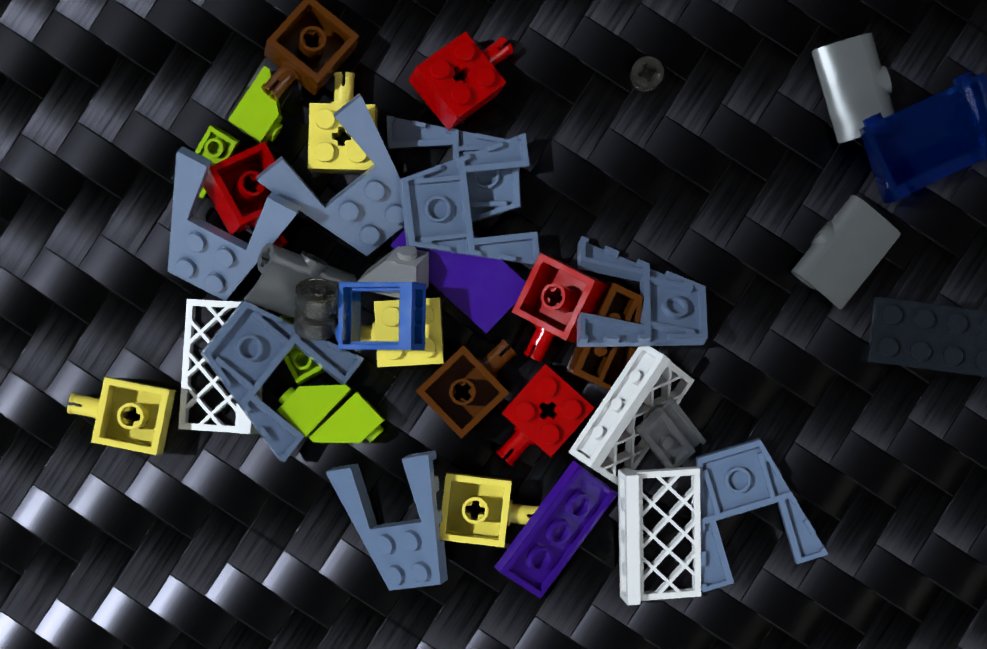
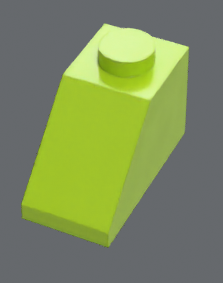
[228,66,283,143]
[277,385,353,437]
[309,392,385,443]

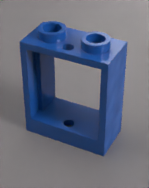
[335,282,426,351]

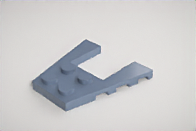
[256,93,404,256]
[387,116,521,242]
[399,133,540,265]
[168,146,302,301]
[577,236,708,347]
[201,301,364,462]
[696,438,828,592]
[326,450,448,591]

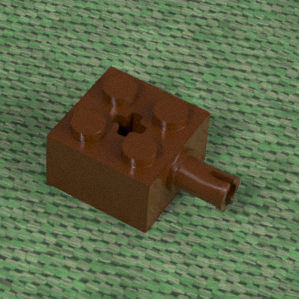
[261,0,359,101]
[416,339,517,439]

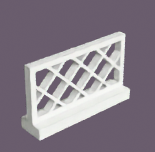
[178,299,268,434]
[568,346,694,485]
[618,466,701,605]

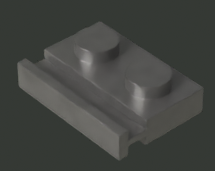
[634,396,706,468]

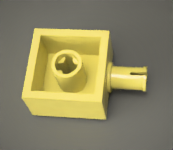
[308,72,378,174]
[360,297,444,368]
[67,377,176,455]
[439,472,539,548]

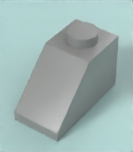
[357,246,429,298]

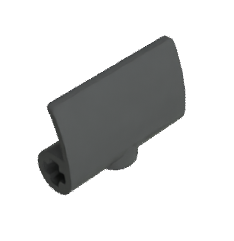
[812,33,899,144]
[791,195,901,309]
[244,243,356,330]

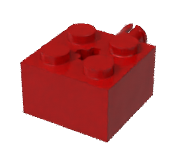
[408,31,514,131]
[203,142,288,247]
[512,253,609,362]
[496,364,594,466]

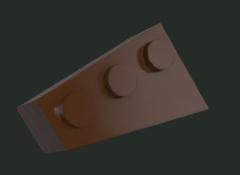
[565,282,643,391]

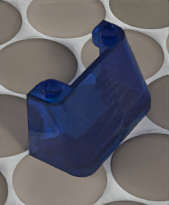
[859,71,987,204]

